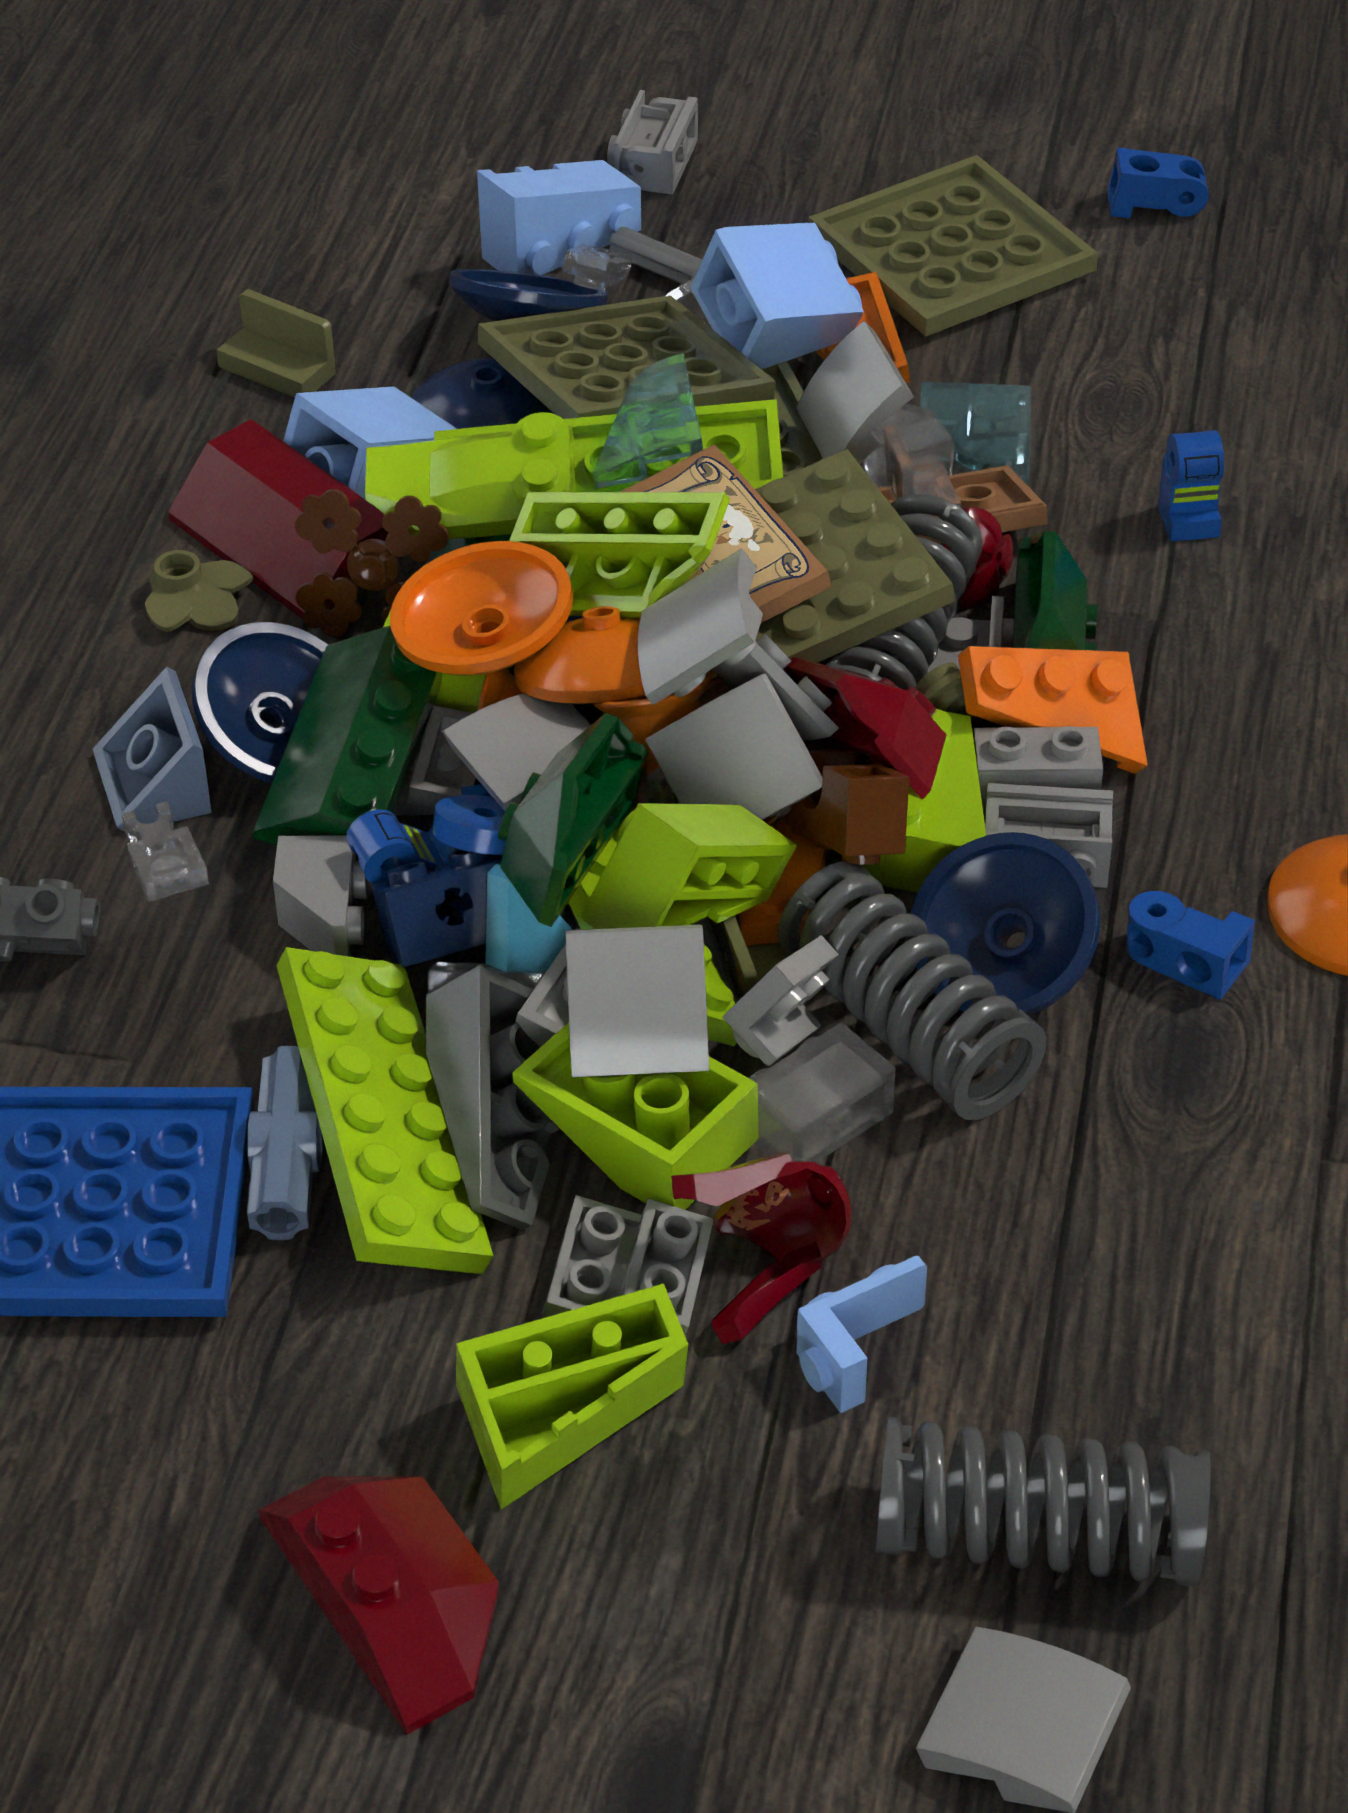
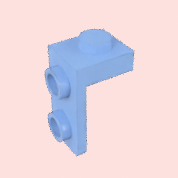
[796,1256,927,1413]

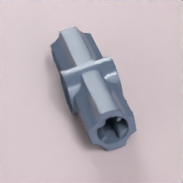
[247,1046,322,1240]

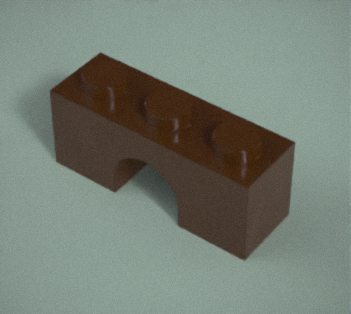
[774,739,909,865]

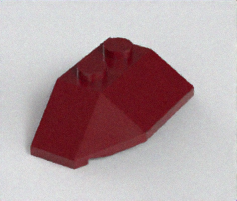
[784,657,947,800]
[259,1476,499,1735]

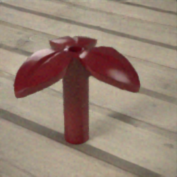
[940,507,1013,608]

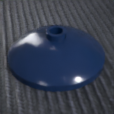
[449,269,608,321]
[411,358,554,429]
[192,622,328,783]
[911,832,1101,1021]

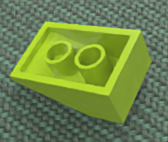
[512,1022,759,1210]

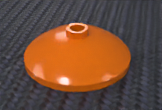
[390,541,573,676]
[514,606,645,703]
[1267,834,1348,976]

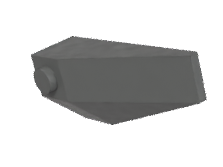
[426,965,560,1230]

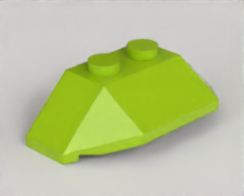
[509,492,730,618]

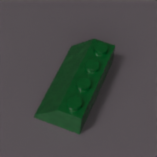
[253,625,443,861]

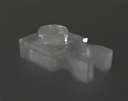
[122,801,209,902]

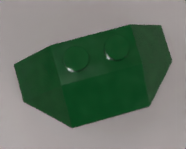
[1012,531,1098,651]
[498,713,648,927]

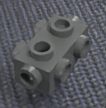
[0,877,100,962]

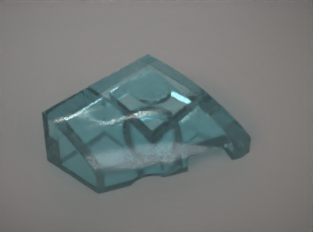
[593,353,703,488]
[918,382,1031,485]

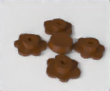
[295,489,449,637]

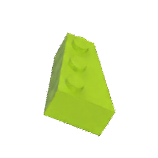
[863,709,986,893]

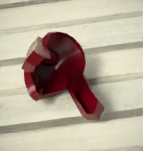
[671,1151,852,1344]

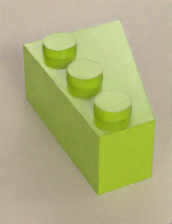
[579,803,797,929]
[456,1283,688,1510]

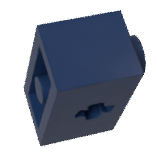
[371,849,503,967]

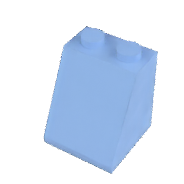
[690,223,864,369]
[283,387,457,500]

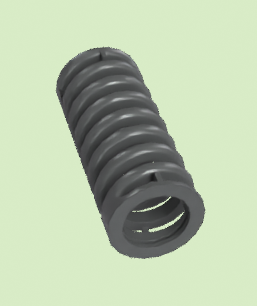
[818,494,983,690]
[778,861,1047,1120]
[876,1417,1211,1587]

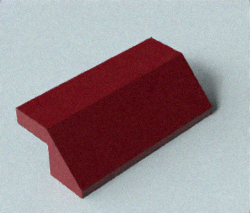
[168,419,389,619]

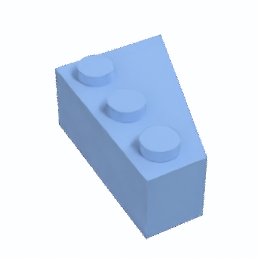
[477,160,641,275]

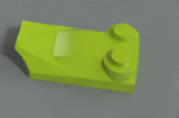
[365,412,575,539]

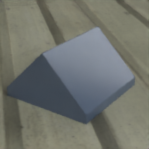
[92,667,212,832]

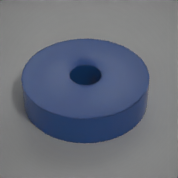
[432,795,506,855]

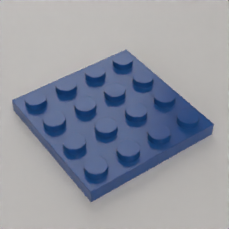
[0,1087,254,1317]

